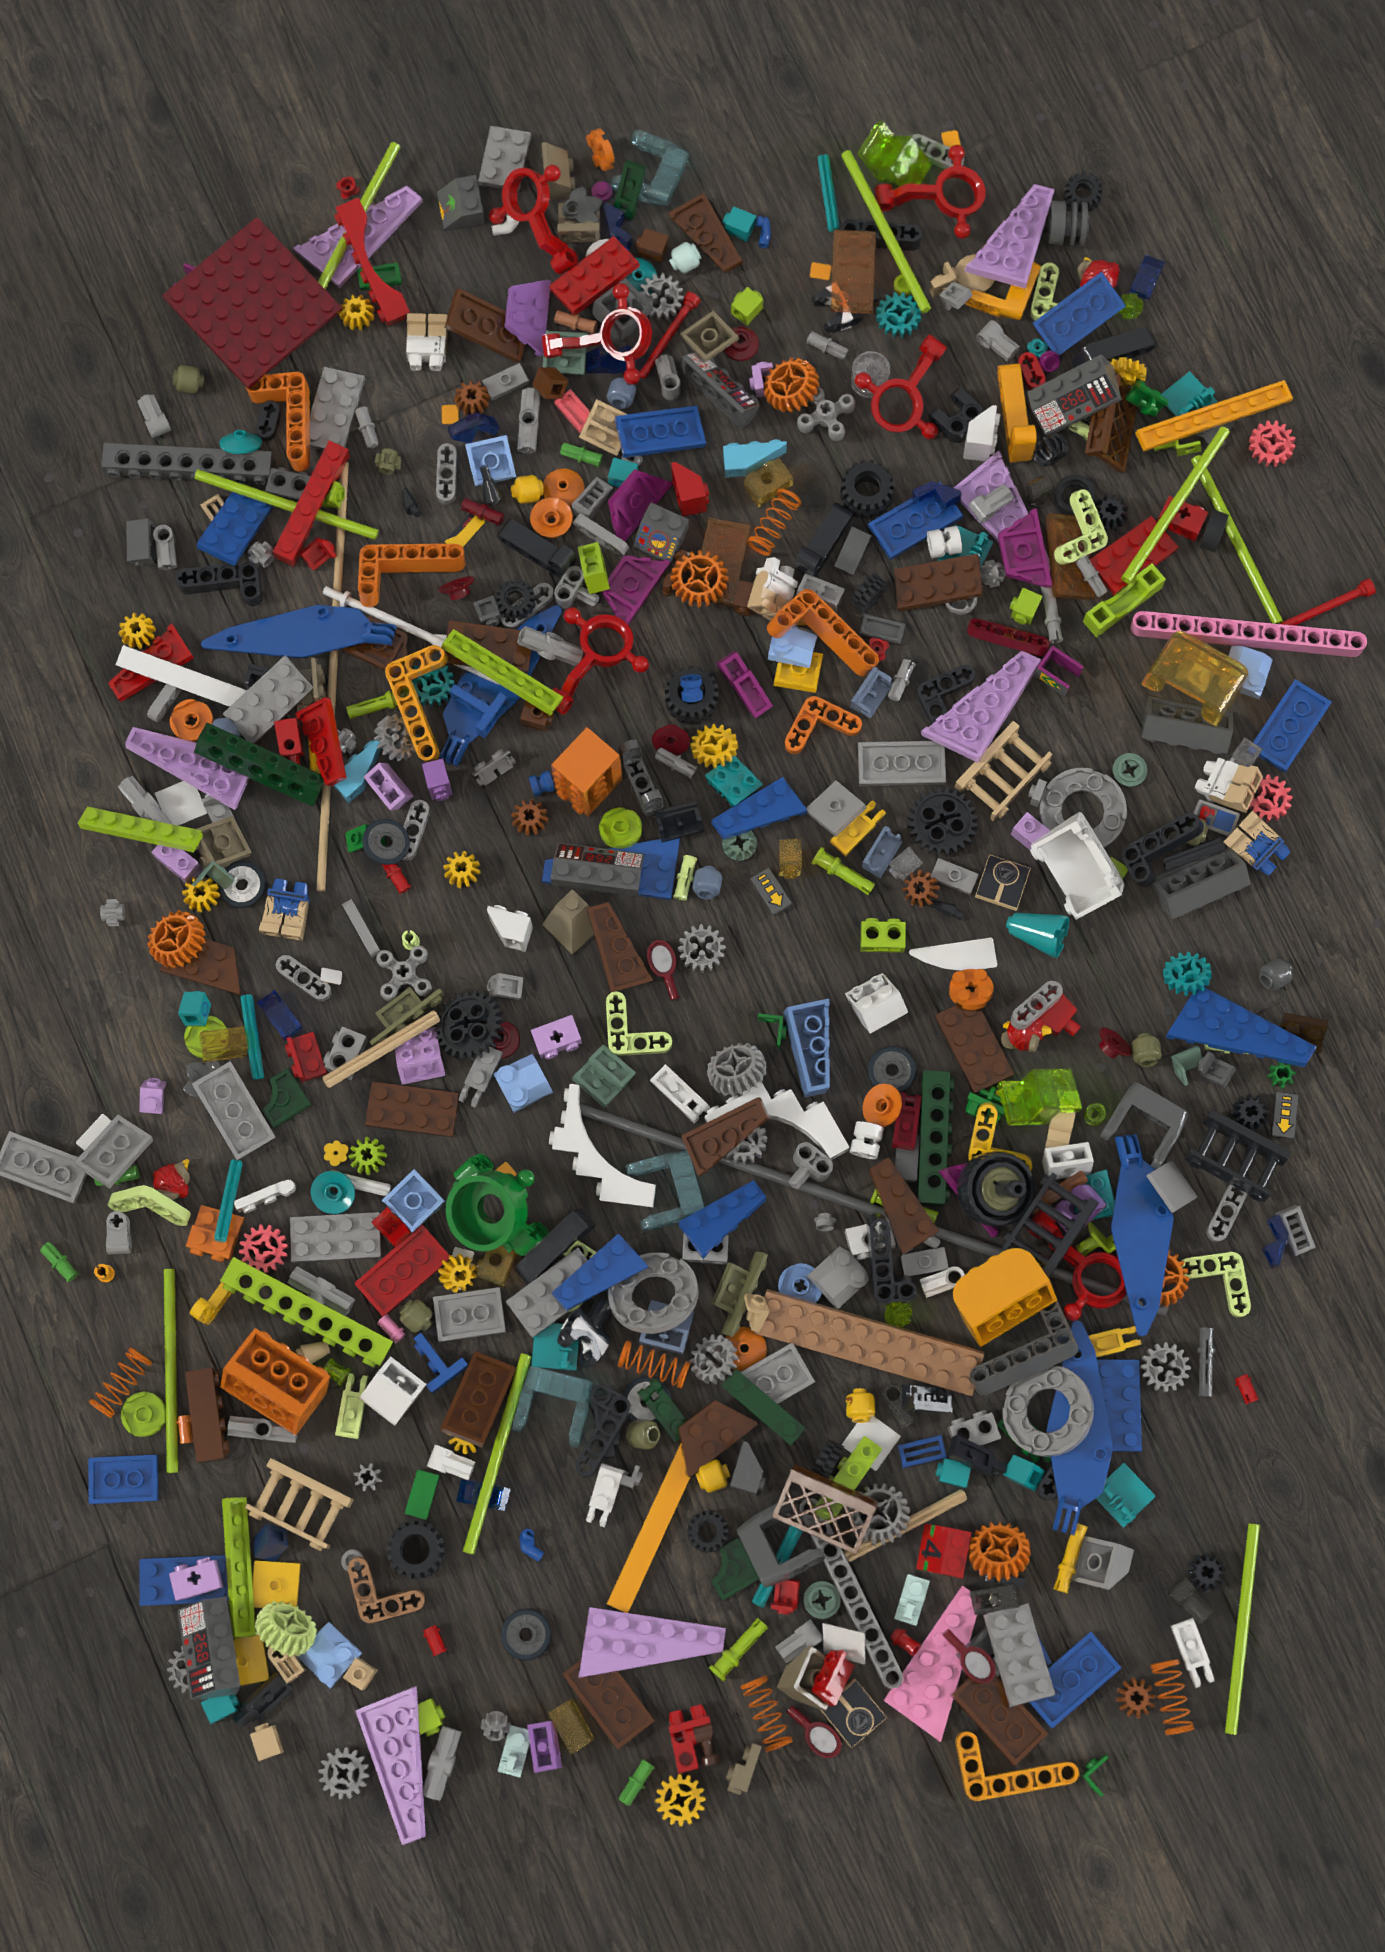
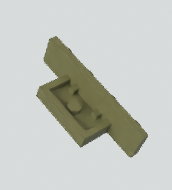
[370,987,444,1046]
[711,1251,768,1337]

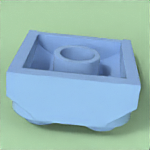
[465,435,516,486]
[768,625,818,668]
[1218,646,1273,699]
[493,1054,553,1113]
[382,1169,446,1232]
[298,1622,362,1689]

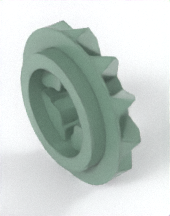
[1112,753,1147,788]
[722,830,757,861]
[804,1581,840,1619]

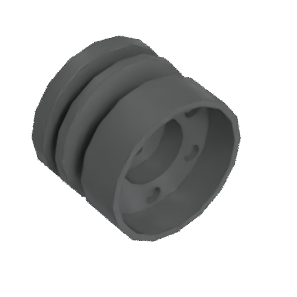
[1047,200,1090,247]

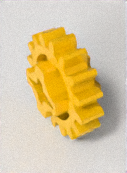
[1110,358,1147,386]
[691,724,738,768]
[655,1773,706,1826]

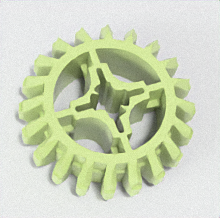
[255,1601,317,1657]

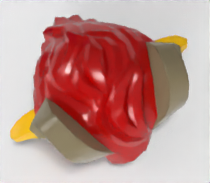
[1078,257,1120,288]
[1001,1011,1052,1052]
[153,1159,190,1200]

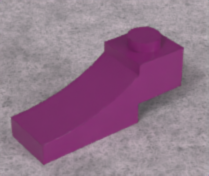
[715,652,773,718]

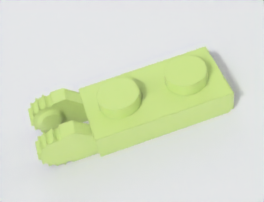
[335,1373,368,1439]

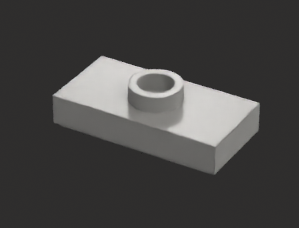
[482,363,529,401]
[930,858,979,895]
[900,1247,949,1277]

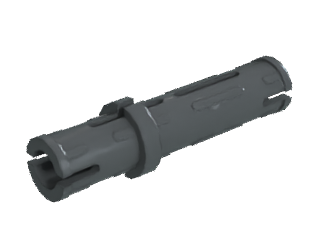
[1197,1328,1215,1397]

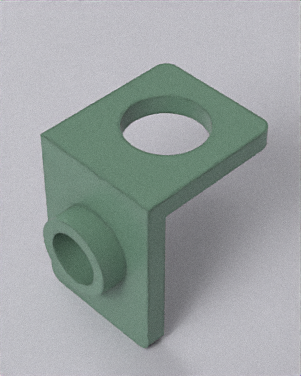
[192,861,235,889]
[1171,1046,1202,1086]

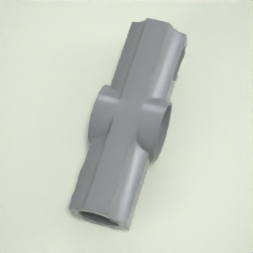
[517,388,540,454]
[517,626,583,666]
[118,776,172,824]
[287,1266,355,1316]
[228,1416,298,1443]
[423,1726,462,1801]

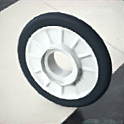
[218,862,266,908]
[622,1376,671,1424]

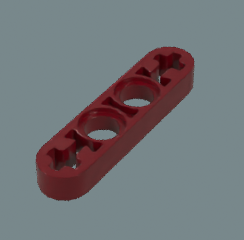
[967,618,1050,656]

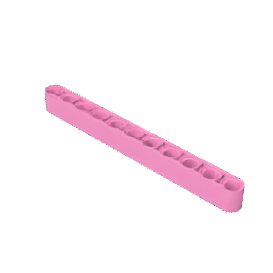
[1130,611,1367,657]

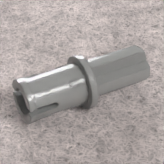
[806,331,848,359]
[355,407,379,449]
[1075,555,1107,597]
[888,659,915,701]
[655,748,697,779]

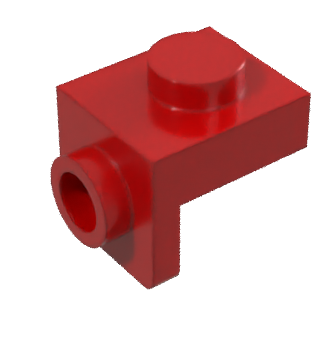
[299,537,337,571]
[371,1207,411,1247]
[771,1579,800,1614]

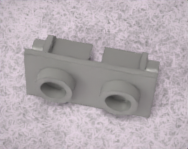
[471,749,516,787]

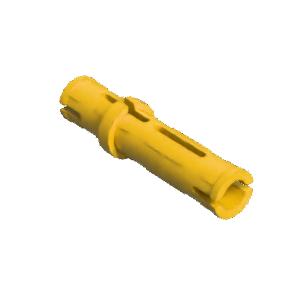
[1053,1524,1088,1594]

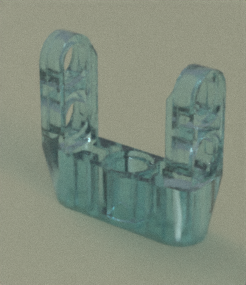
[610,130,689,206]
[625,1151,704,1231]
[512,1366,593,1448]

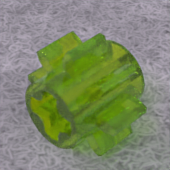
[1119,293,1143,320]
[884,1302,912,1327]

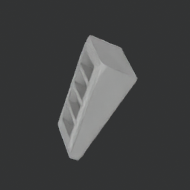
[571,477,614,520]
[1275,1205,1316,1256]

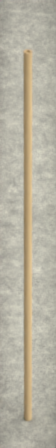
[316,462,349,892]

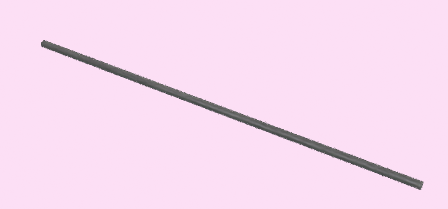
[579,1103,1169,1316]

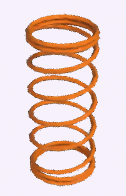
[748,489,801,556]
[618,1340,690,1389]
[89,1347,153,1418]
[1150,1659,1195,1735]
[740,1675,793,1752]

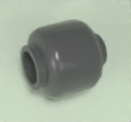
[1259,958,1293,991]

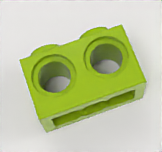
[578,542,610,594]
[860,918,906,953]

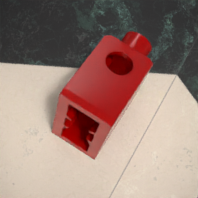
[274,718,305,765]
[1034,990,1081,1037]

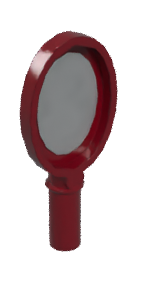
[647,940,679,1001]
[942,1629,996,1683]
[786,1705,841,1758]

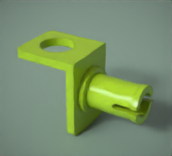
[1154,440,1201,456]
[1076,1222,1116,1257]

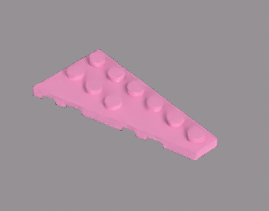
[884,1586,981,1742]

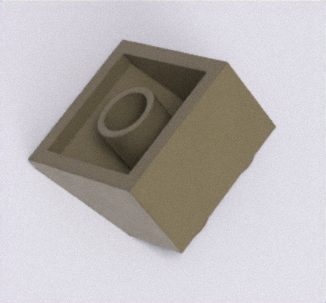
[542,142,575,200]

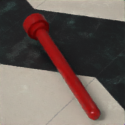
[640,291,701,379]
[1280,578,1376,626]

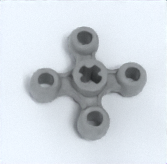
[797,387,856,441]
[376,945,432,1001]

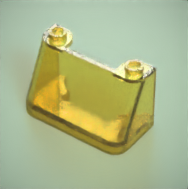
[1141,631,1248,727]

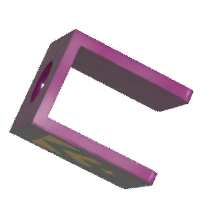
[1034,646,1084,697]

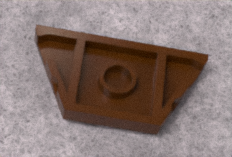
[340,616,408,678]
[159,939,241,996]
[678,1400,758,1477]

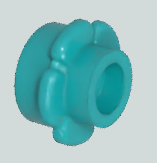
[1027,338,1048,359]

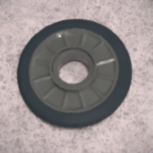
[362,819,410,865]
[868,1046,916,1092]
[501,1609,551,1660]

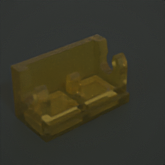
[200,1026,248,1062]
[548,1699,595,1754]

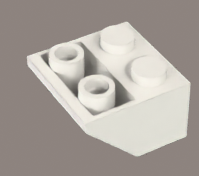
[963,405,1000,461]
[487,905,533,952]
[845,973,908,1033]
[359,1357,426,1426]

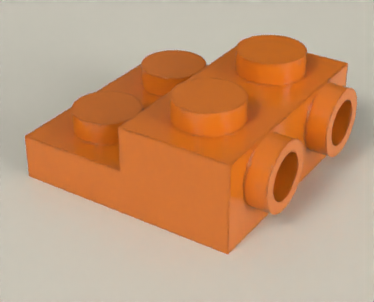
[186,1205,245,1263]

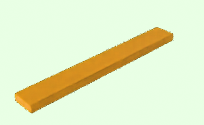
[1135,380,1293,451]
[607,1443,690,1613]

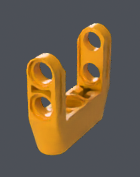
[964,244,1041,320]

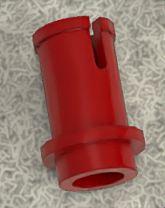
[1235,1374,1259,1404]
[423,1625,447,1656]
[891,1628,921,1656]

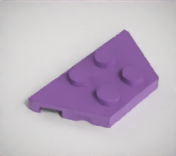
[505,280,551,357]

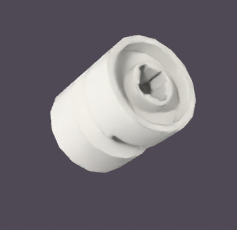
[927,526,962,559]
[849,1121,884,1159]

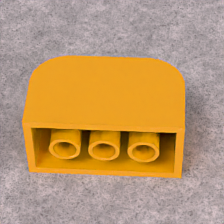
[953,1248,1057,1347]

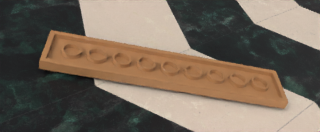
[755,1289,984,1396]

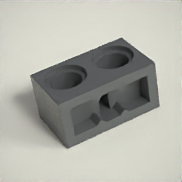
[265,467,311,503]

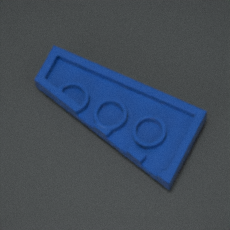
[679,1180,766,1259]

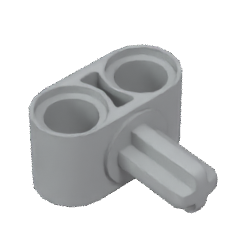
[554,566,599,609]
[789,1142,833,1189]

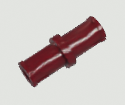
[461,498,505,526]

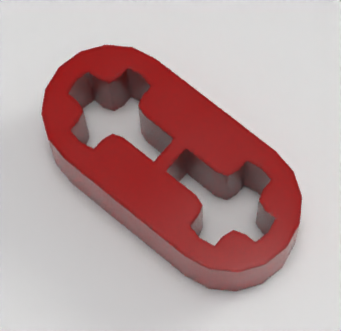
[1018,352,1046,390]

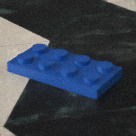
[1032,272,1126,355]
[615,406,706,458]
[197,482,275,566]
[868,482,963,560]
[1248,679,1332,773]
[1097,1360,1142,1452]
[140,1555,229,1606]
[1029,1632,1121,1729]

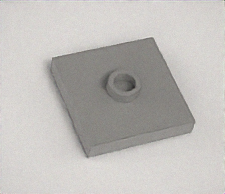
[806,781,866,837]

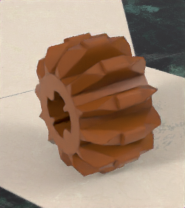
[454,379,490,417]
[511,799,548,836]
[902,870,940,908]
[1116,1678,1156,1718]

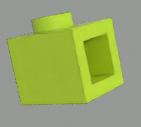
[731,287,763,326]
[1009,588,1042,625]
[418,1698,445,1736]

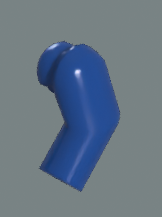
[755,216,771,248]
[519,1528,544,1562]

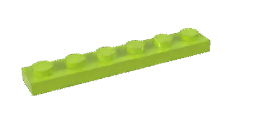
[441,629,563,716]
[78,807,203,852]
[222,1498,256,1638]

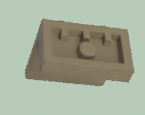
[557,203,600,243]
[297,658,327,712]

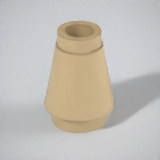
[295,1341,330,1364]

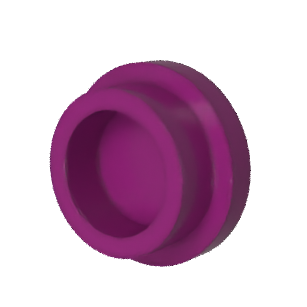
[592,181,612,202]
[1039,351,1060,372]

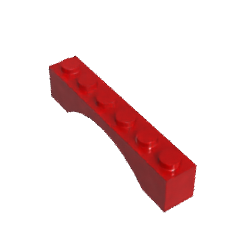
[334,197,410,327]
[273,440,350,567]

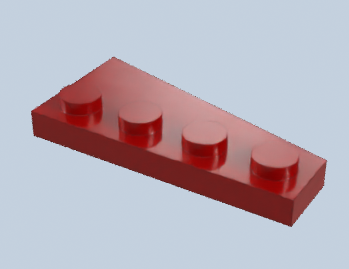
[108,623,194,703]
[295,697,347,786]

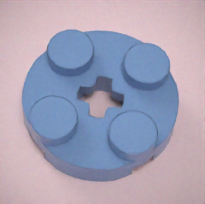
[778,1263,822,1303]

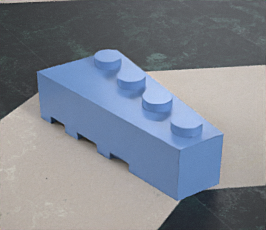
[783,999,830,1098]

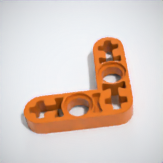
[785,696,862,754]

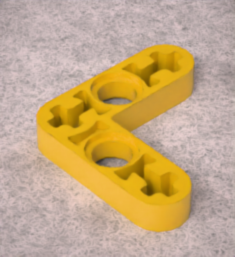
[969,1102,1032,1172]
[190,1277,243,1325]

